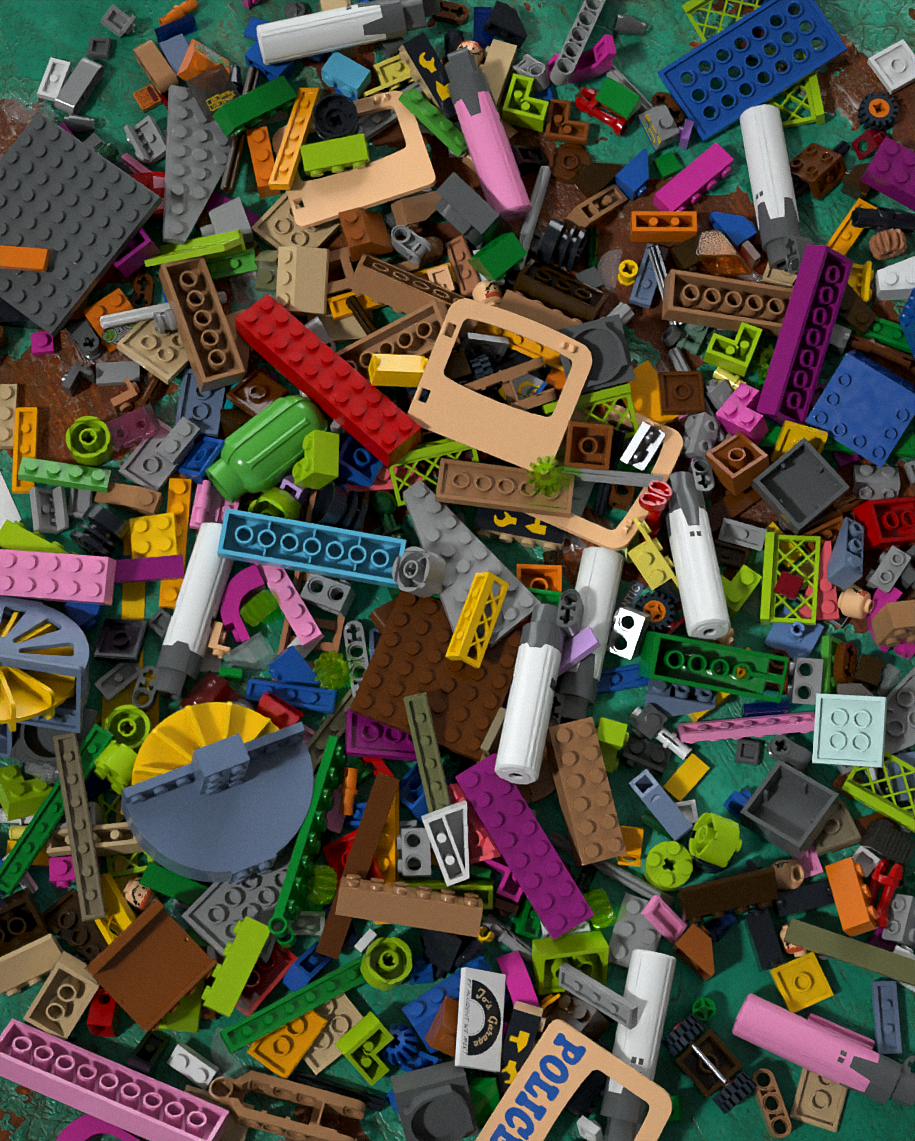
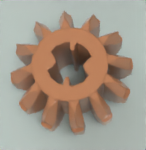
[869,228,907,260]

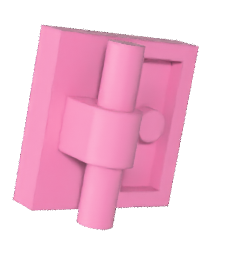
[189,480,241,530]

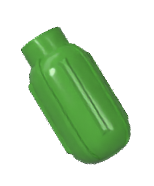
[205,395,328,504]

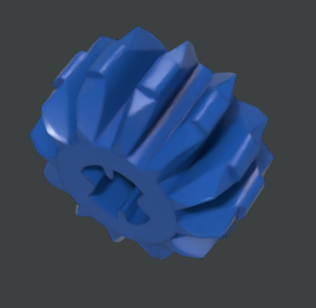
[380,1024,420,1066]

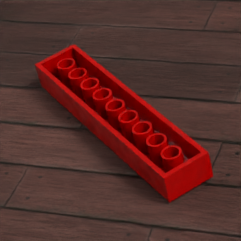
[235,294,421,468]

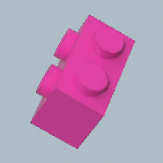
[49,856,101,888]

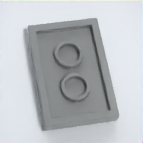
[119,419,195,492]
[608,893,662,970]

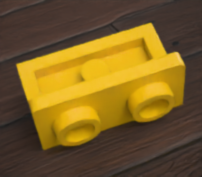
[847,261,874,303]

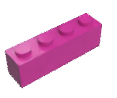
[653,143,734,211]

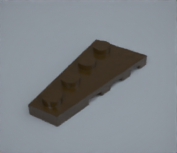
[792,279,877,335]
[42,888,108,962]

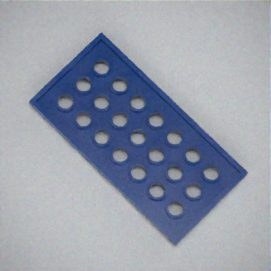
[658,0,847,143]

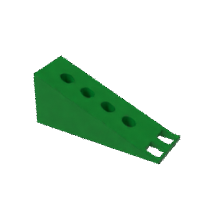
[638,630,789,703]

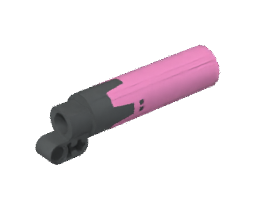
[445,46,531,223]
[732,993,915,1108]

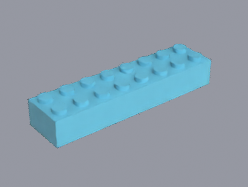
[217,508,406,588]

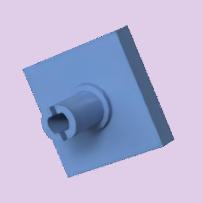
[763,606,825,667]

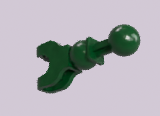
[368,490,411,599]

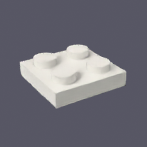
[867,39,915,95]

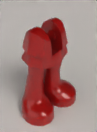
[574,87,638,137]
[639,480,672,543]
[868,858,903,930]

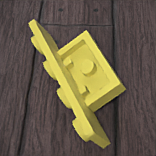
[362,54,443,97]
[627,516,679,590]

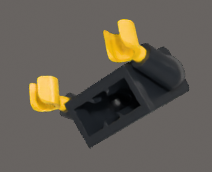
[419,926,494,979]

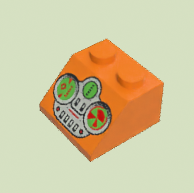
[177,39,230,93]
[82,288,140,354]

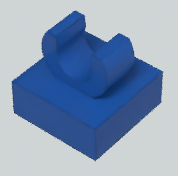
[723,789,753,820]
[409,955,434,985]

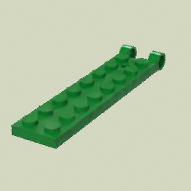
[268,735,347,948]

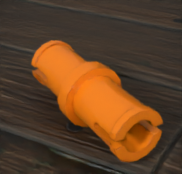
[158,0,199,30]
[339,767,359,815]

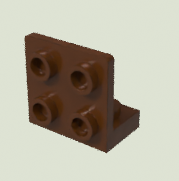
[789,143,847,201]

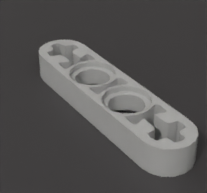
[343,621,369,698]

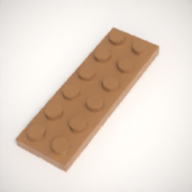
[435,458,575,518]

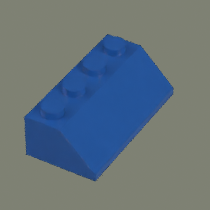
[402,955,511,1056]

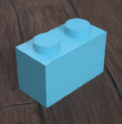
[321,51,371,100]

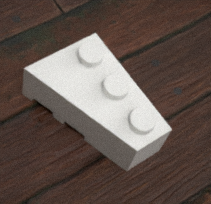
[873,256,915,301]
[421,800,469,887]

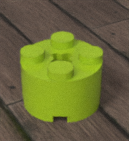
[66,416,114,467]
[247,487,301,521]
[104,705,153,754]
[93,740,137,795]
[689,812,742,868]
[644,841,693,892]
[360,937,412,991]

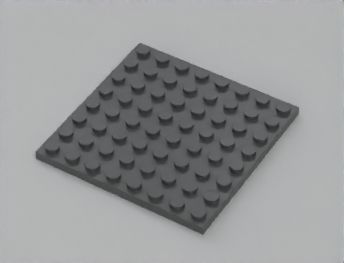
[0,112,163,338]

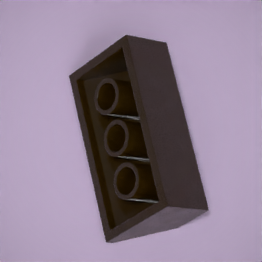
[512,259,610,323]
[677,867,778,925]
[0,886,49,957]

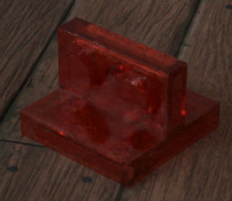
[179,670,244,709]

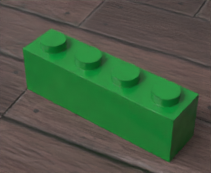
[213,75,297,137]

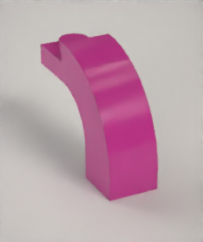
[546,35,616,84]
[221,564,267,647]
[867,586,915,660]
[496,950,543,1036]
[56,1114,142,1141]

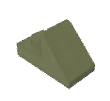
[254,250,278,292]

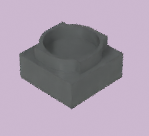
[434,172,513,250]
[556,314,636,394]
[751,437,850,535]
[9,708,102,776]
[740,760,839,860]
[390,1060,479,1141]

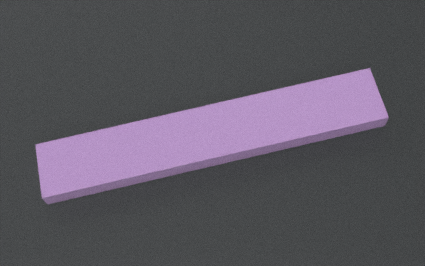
[502,626,601,709]

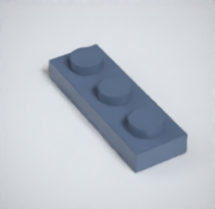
[629,243,668,309]
[871,981,902,1055]

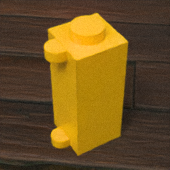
[368,354,428,387]

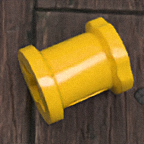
[617,260,638,286]

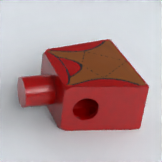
[87,987,121,1038]

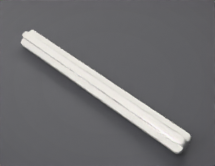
[100,291,227,329]

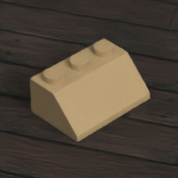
[276,246,329,316]
[0,934,63,997]
[23,951,100,1041]

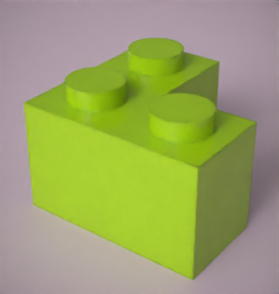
[502,73,549,132]
[703,322,763,377]
[292,429,339,489]
[720,565,762,619]
[594,717,629,777]
[0,764,52,821]
[335,1011,394,1086]

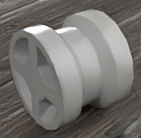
[153,308,177,334]

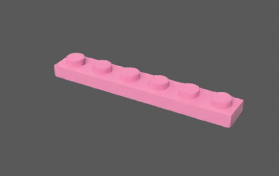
[256,564,324,649]
[678,711,815,744]

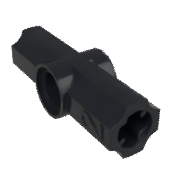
[851,207,915,233]

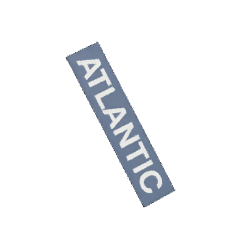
[610,579,645,631]

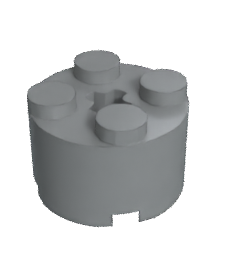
[392,547,446,598]

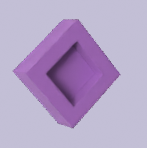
[676,119,694,150]

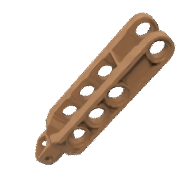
[327,234,444,299]
[421,356,557,435]
[208,1070,367,1141]

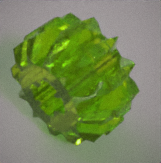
[750,344,774,379]
[526,456,565,495]
[240,590,278,627]
[312,651,352,690]
[305,865,338,905]
[583,888,616,930]

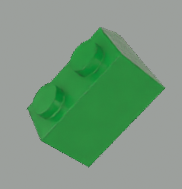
[467,232,528,281]

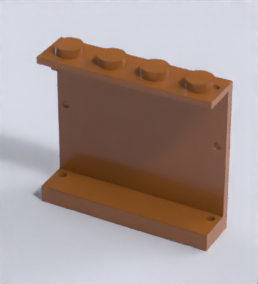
[84,900,217,1032]

